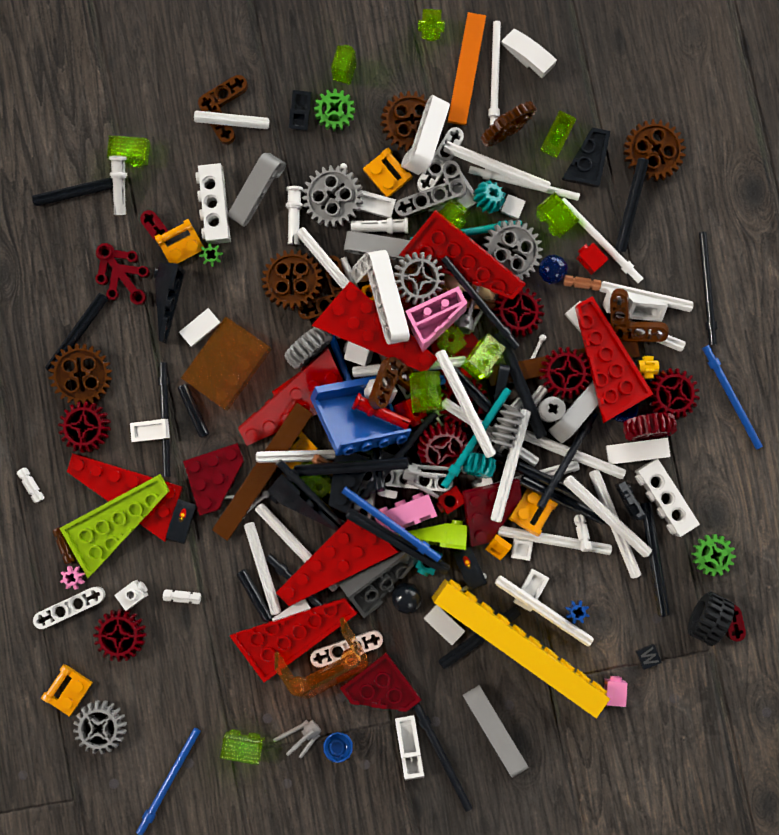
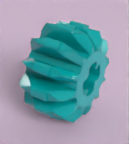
[473,180,506,214]
[463,452,496,478]

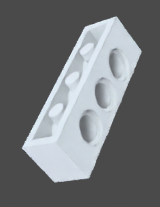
[196,163,231,244]
[635,459,700,537]

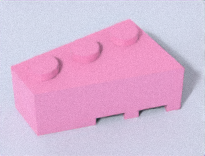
[405,287,467,352]
[375,492,437,533]

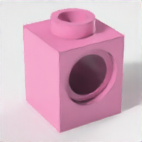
[604,676,628,707]

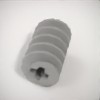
[537,397,566,423]
[490,403,525,447]

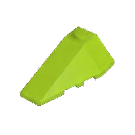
[396,520,467,550]

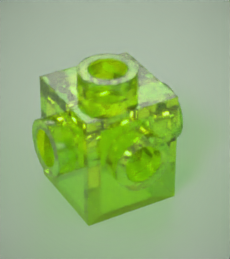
[418,9,445,41]
[437,325,467,357]

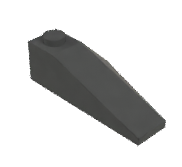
[338,551,418,618]

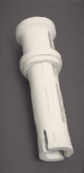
[109,156,127,215]
[286,186,303,245]
[351,217,408,234]

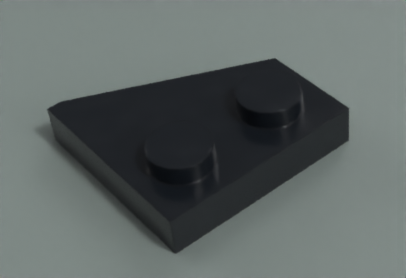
[615,481,646,520]

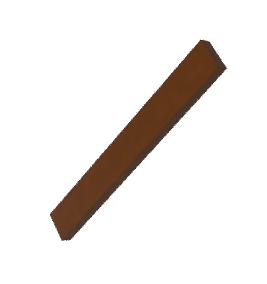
[486,341,640,387]
[212,403,314,541]

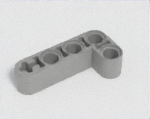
[228,153,286,227]
[395,161,467,218]
[547,380,598,444]

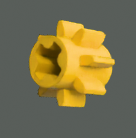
[637,356,659,379]

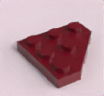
[183,443,244,516]
[463,478,522,547]
[340,652,422,712]

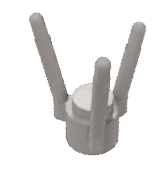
[454,286,483,334]
[402,463,449,498]
[273,720,322,758]

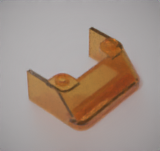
[275,617,368,699]

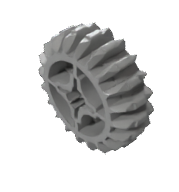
[393,252,445,305]
[285,327,333,369]
[73,700,127,754]

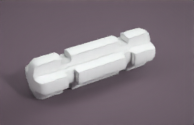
[17,468,44,503]
[574,514,592,552]
[163,589,201,604]

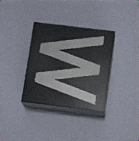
[635,644,662,670]

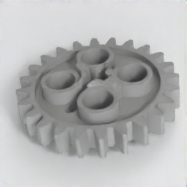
[302,165,364,228]
[481,220,543,280]

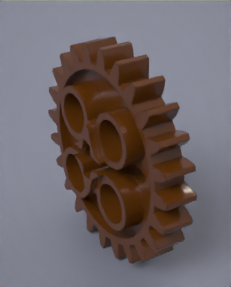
[380,91,428,153]
[480,101,537,147]
[623,119,686,182]
[261,249,324,311]
[48,343,113,405]

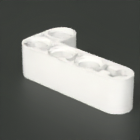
[401,95,450,175]

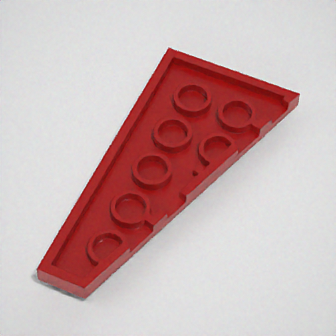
[311,281,437,373]
[575,296,653,423]
[238,346,344,446]
[229,597,358,682]

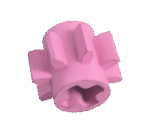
[60,566,85,589]

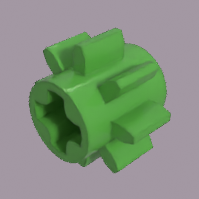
[199,243,223,267]

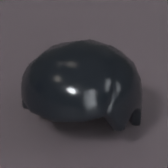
[392,583,422,614]

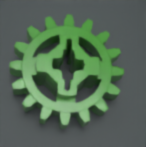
[314,89,355,132]
[691,534,736,576]

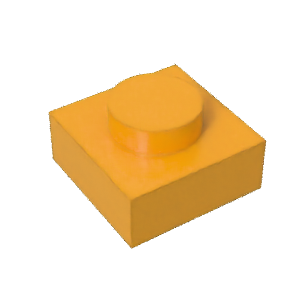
[485,534,512,561]

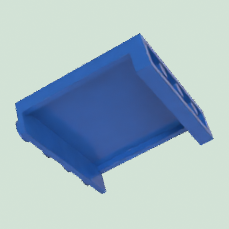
[310,376,412,456]

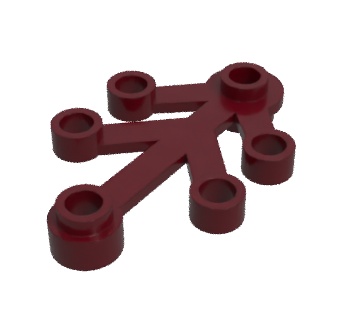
[95,243,150,305]

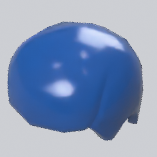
[323,732,353,763]

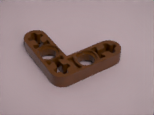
[198,75,248,145]
[298,256,344,321]
[610,288,669,342]
[369,357,427,409]

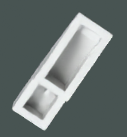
[501,29,557,78]
[602,289,668,322]
[606,438,670,464]
[395,715,424,781]

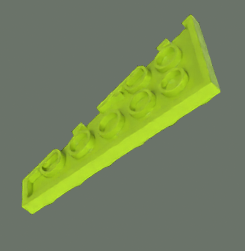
[59,474,170,578]

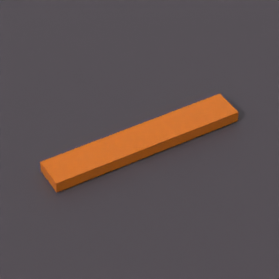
[447,12,486,126]

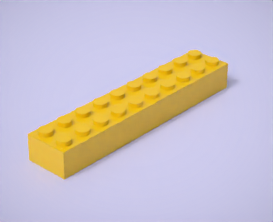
[432,579,610,719]

